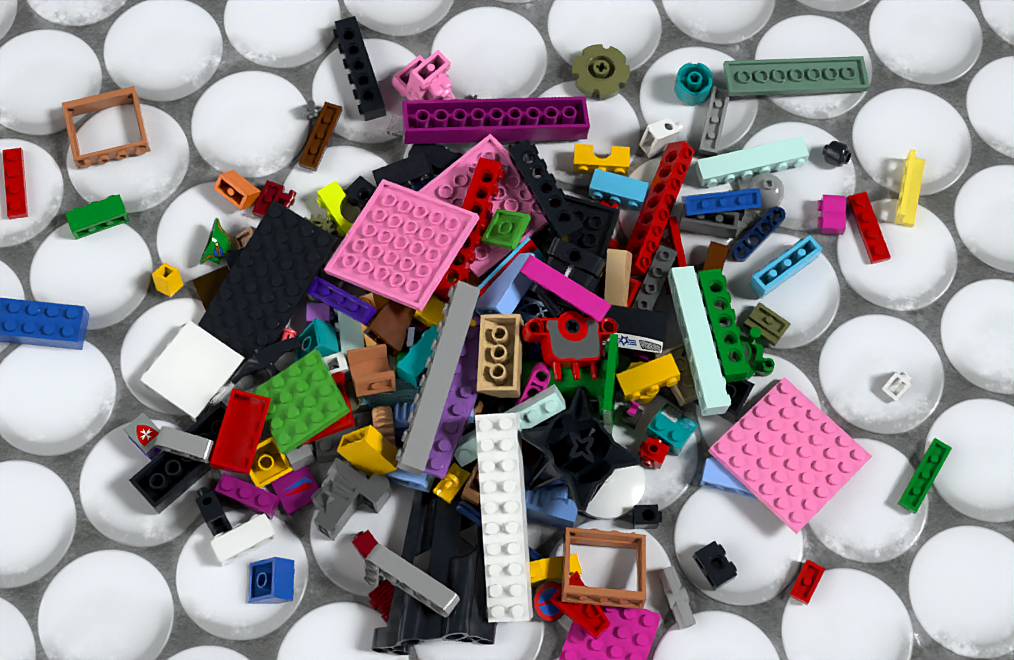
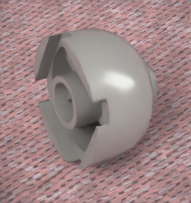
[747,173,784,211]

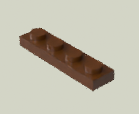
[299,101,343,172]

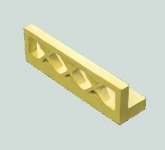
[894,149,925,227]

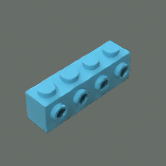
[749,235,822,299]

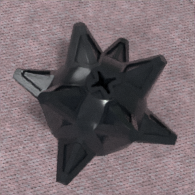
[521,385,640,512]

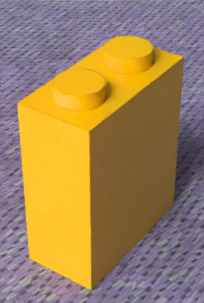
[337,425,398,479]

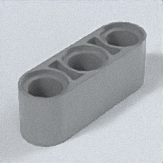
[154,426,216,463]

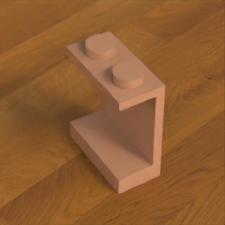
[347,344,396,397]

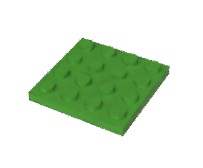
[252,349,351,455]

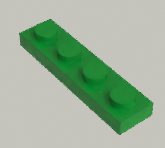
[897,438,952,514]

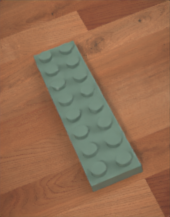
[723,56,870,96]

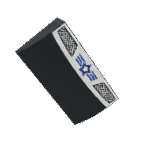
[588,304,668,354]

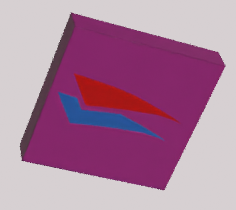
[270,465,320,516]

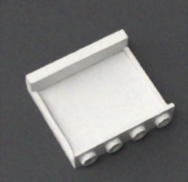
[140,320,246,422]

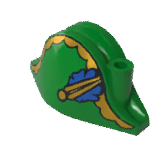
[199,218,232,265]

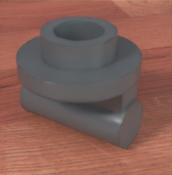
[304,100,321,119]

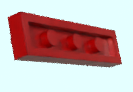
[2,148,28,220]
[847,192,891,264]

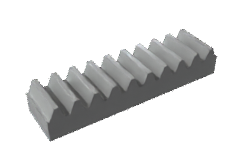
[698,86,730,156]

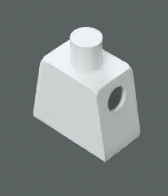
[639,118,684,158]

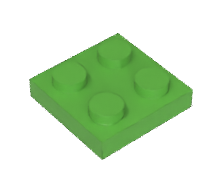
[481,209,531,250]

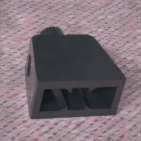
[195,487,232,536]

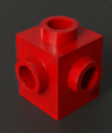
[637,437,670,469]

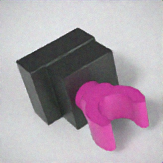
[619,401,643,429]

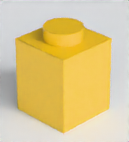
[152,263,183,297]

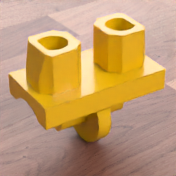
[433,463,471,503]

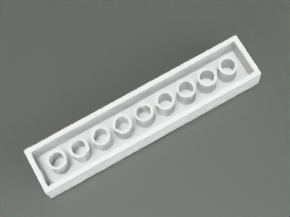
[475,412,533,622]

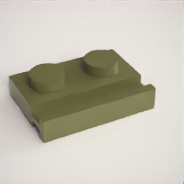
[743,302,791,347]

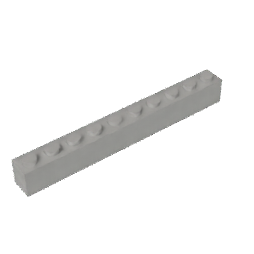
[395,281,481,475]

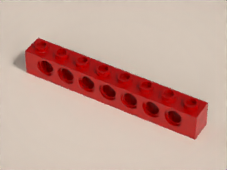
[625,141,695,277]
[433,157,505,302]

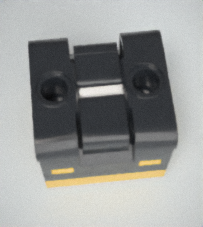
[529,237,606,318]

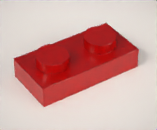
[788,559,825,605]

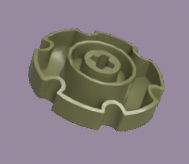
[572,44,630,99]

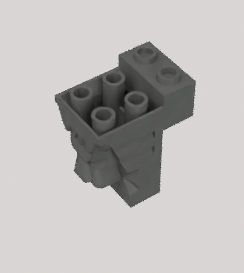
[311,457,392,541]

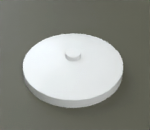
[566,445,645,520]

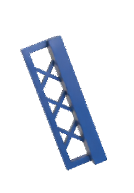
[681,188,762,216]

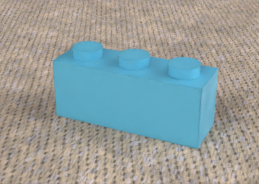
[588,168,649,210]

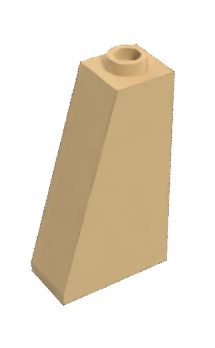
[604,249,632,307]

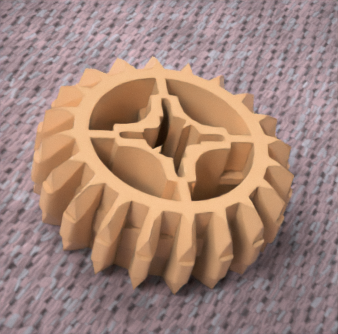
[372,406,397,448]

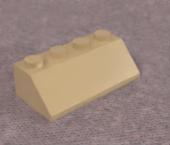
[477,314,524,398]

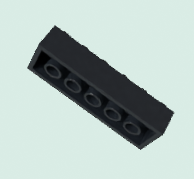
[129,401,227,514]

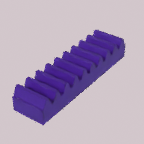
[307,276,377,327]

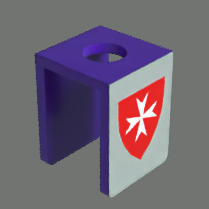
[124,413,162,460]

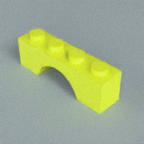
[316,181,353,238]

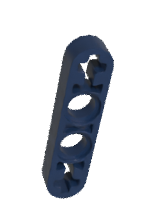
[732,206,786,262]

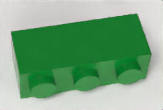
[65,194,130,240]

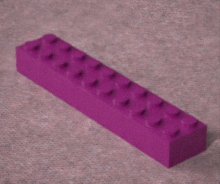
[402,97,590,144]

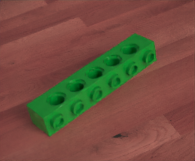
[698,268,750,383]

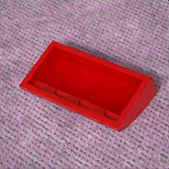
[210,388,271,474]

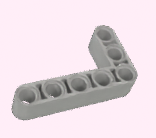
[363,544,460,617]

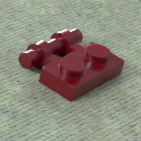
[252,180,297,218]

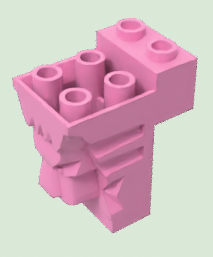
[391,50,456,101]

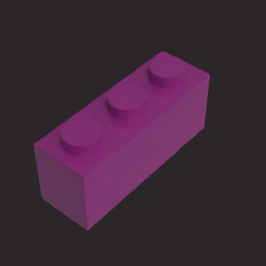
[215,473,280,520]

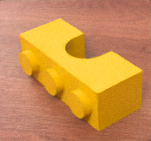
[573,144,630,176]

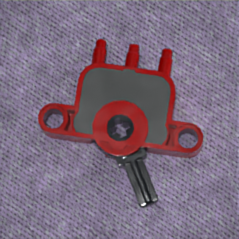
[520,290,618,381]

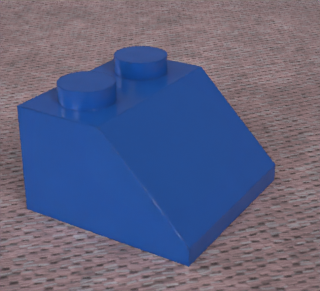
[248,557,295,604]

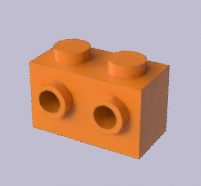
[213,170,261,210]

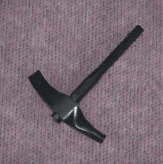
[230,336,302,385]

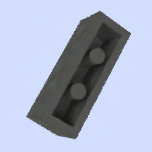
[679,204,739,239]

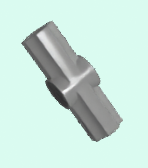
[657,566,696,630]

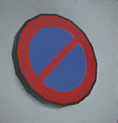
[532,581,564,622]

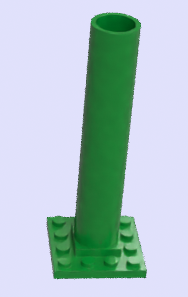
[395,334,619,435]

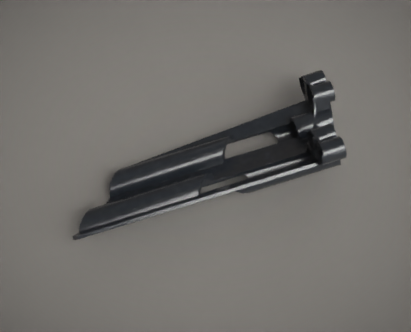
[371,456,497,655]

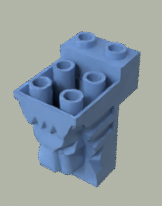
[523,466,578,529]

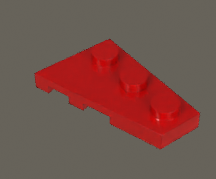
[550,571,610,640]

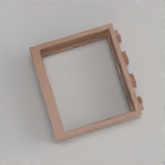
[62,86,151,168]
[561,527,646,609]

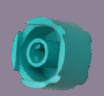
[674,62,713,106]

